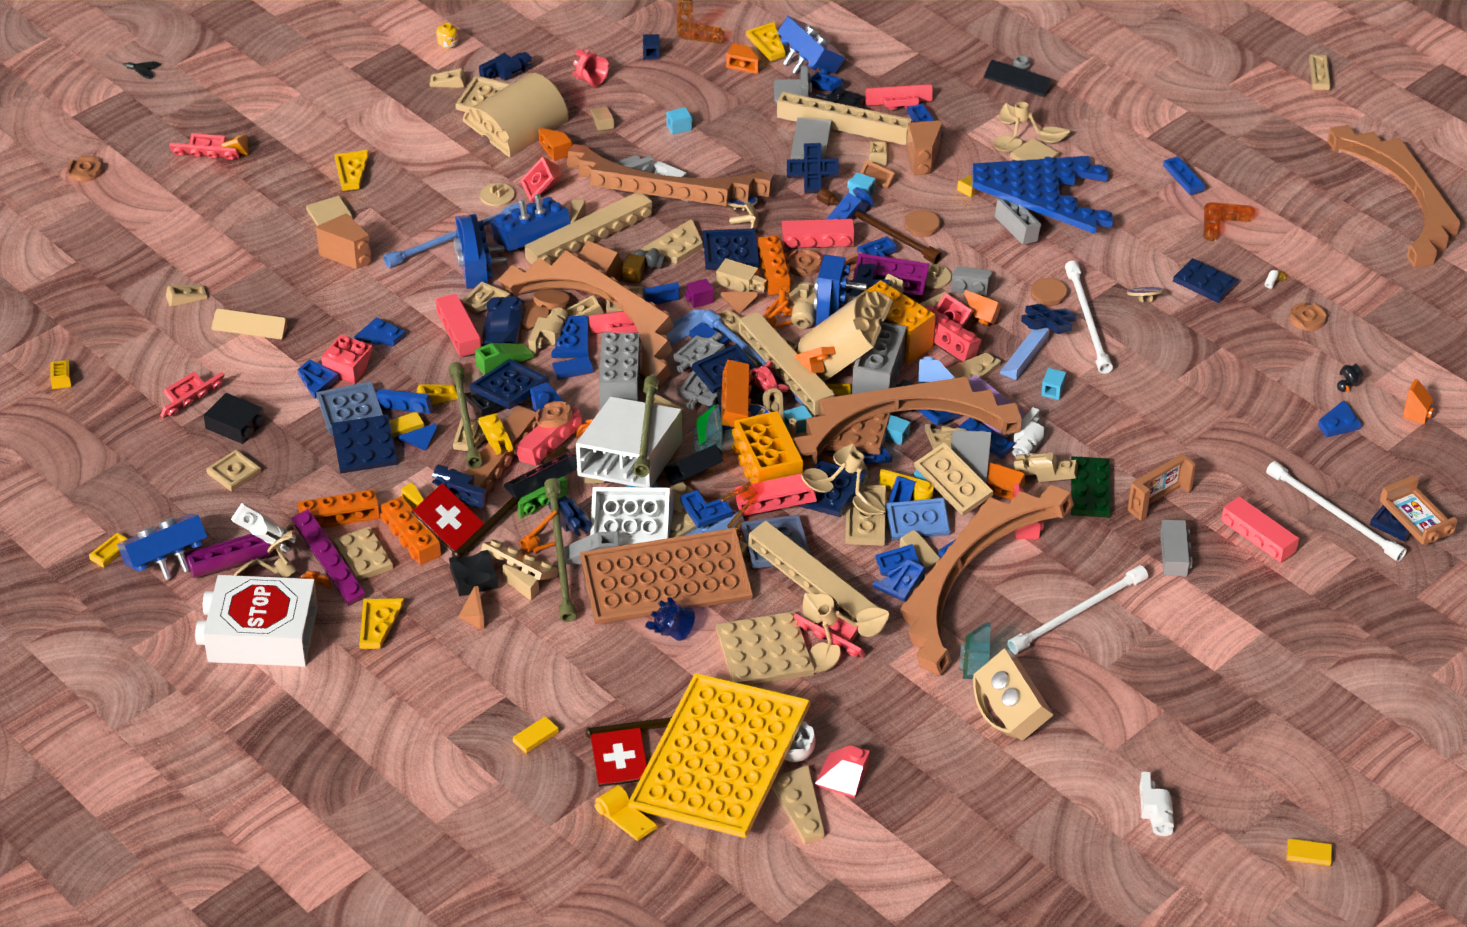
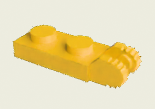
[479,413,513,455]

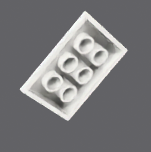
[590,487,674,546]

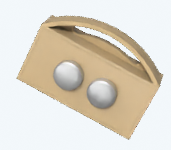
[973,648,1054,741]

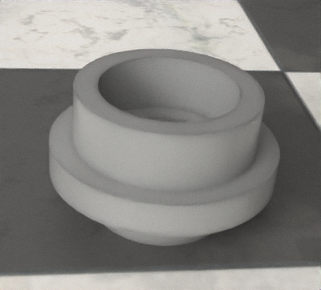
[1013,55,1030,70]

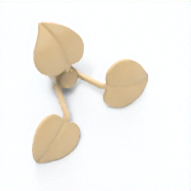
[993,102,1070,152]
[801,444,886,515]
[233,523,297,578]
[803,593,890,673]

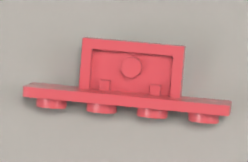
[866,84,932,110]
[169,133,240,160]
[589,306,661,334]
[161,371,224,418]
[793,614,866,658]

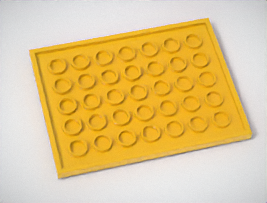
[628,673,810,838]

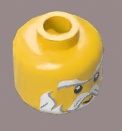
[436,23,458,48]

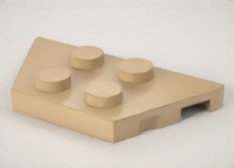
[641,219,703,264]

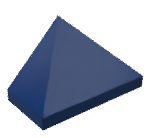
[396,423,437,451]
[886,476,915,513]

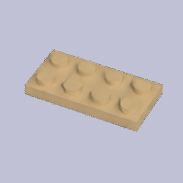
[914,442,993,516]
[845,485,886,546]

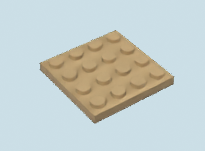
[716,611,814,686]

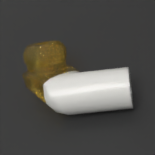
[1264,270,1286,288]

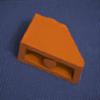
[726,43,759,74]
[538,128,573,161]
[964,290,1002,326]
[1403,379,1434,424]

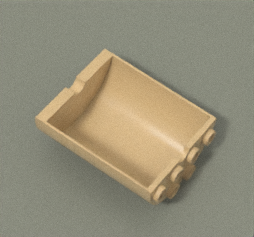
[463,73,569,158]
[797,291,893,382]

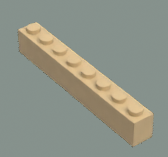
[777,92,912,145]
[525,193,652,264]
[739,312,835,416]
[748,520,880,622]

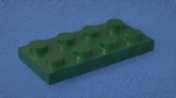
[1071,456,1110,518]

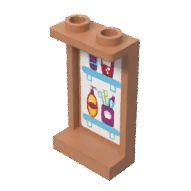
[1128,453,1196,521]
[1380,475,1458,545]

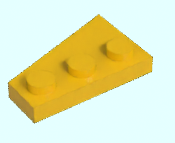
[746,21,785,61]
[334,150,369,191]
[359,598,404,649]

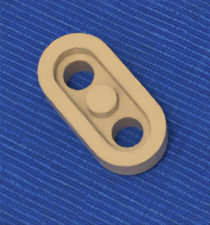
[763,388,784,420]

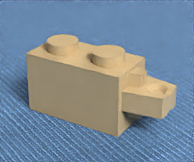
[716,258,767,292]

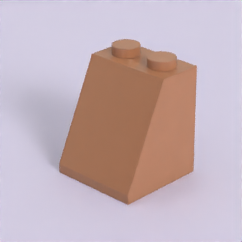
[906,120,942,175]
[316,213,372,269]
[578,240,623,295]

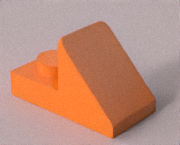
[795,346,835,373]

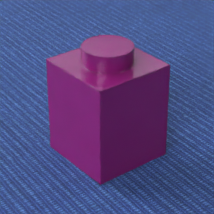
[685,278,714,308]

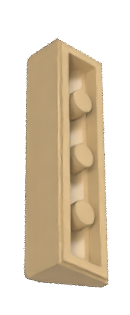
[212,309,287,340]

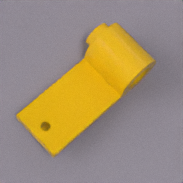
[879,469,934,501]
[595,785,657,841]

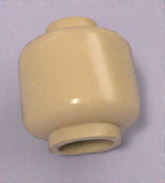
[791,302,816,329]

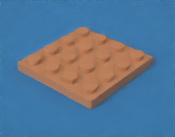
[807,412,893,455]

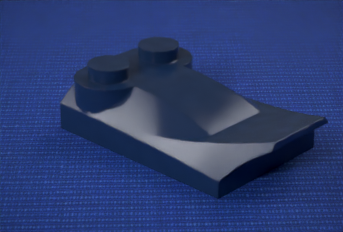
[481,296,526,346]

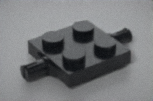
[816,88,871,110]

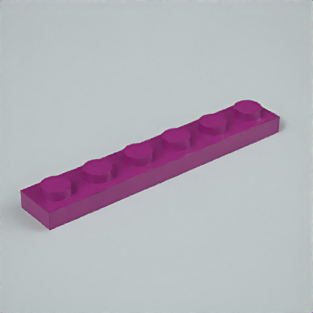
[291,509,366,606]

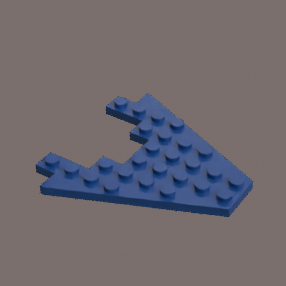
[972,156,1113,234]

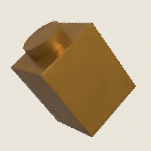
[622,254,646,283]

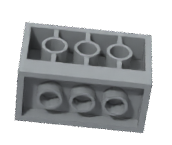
[852,322,907,394]
[599,332,640,410]

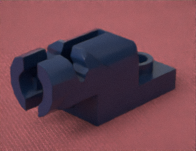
[479,52,532,80]
[432,464,486,509]
[549,496,592,536]

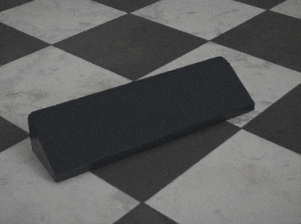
[984,60,1052,97]
[503,452,577,499]

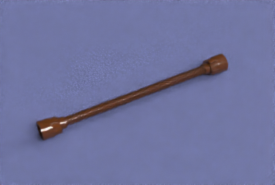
[817,188,943,264]

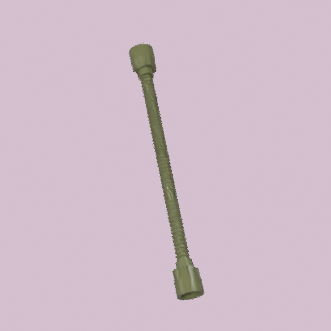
[448,362,482,469]
[633,376,659,477]
[544,478,576,622]

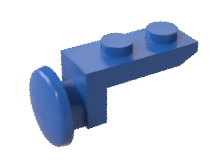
[826,187,874,220]

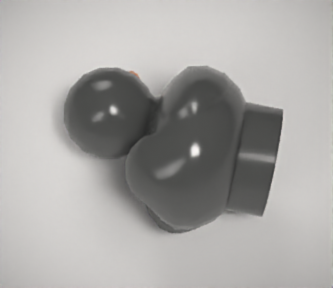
[634,248,664,269]

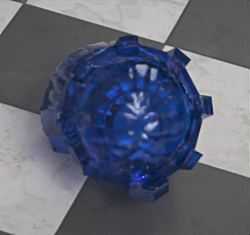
[645,597,695,641]

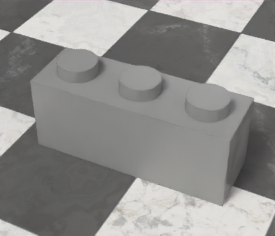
[994,198,1041,245]
[1160,520,1192,576]

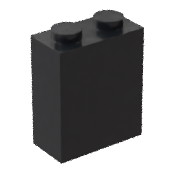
[204,393,265,444]
[664,444,724,486]

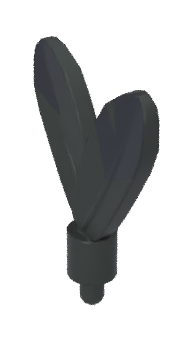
[123,61,160,79]

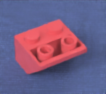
[321,335,373,384]

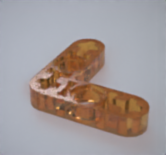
[677,0,725,44]
[1203,202,1255,241]

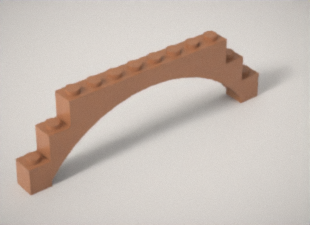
[1327,125,1461,268]
[567,144,774,206]
[498,250,674,389]
[793,376,1022,467]
[900,485,1074,676]

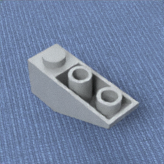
[564,531,619,565]

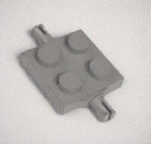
[673,332,725,373]
[679,371,717,410]

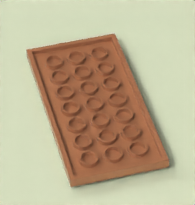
[580,528,753,624]

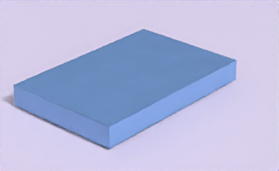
[886,498,950,541]

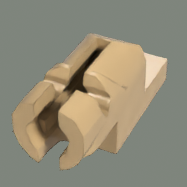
[528,308,568,355]
[1014,452,1078,482]

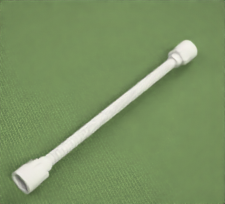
[1065,261,1113,374]
[1266,461,1407,562]
[1008,565,1148,654]

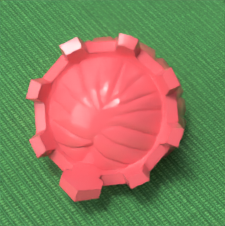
[572,49,609,87]
[750,360,789,399]

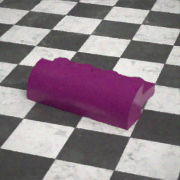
[853,253,929,297]
[184,534,271,578]

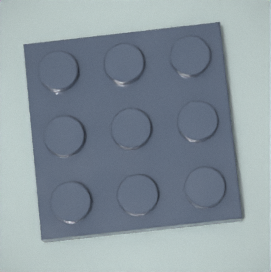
[316,381,383,434]
[741,515,810,569]

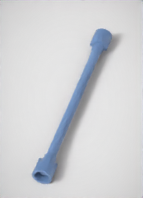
[383,202,520,268]
[702,309,806,407]

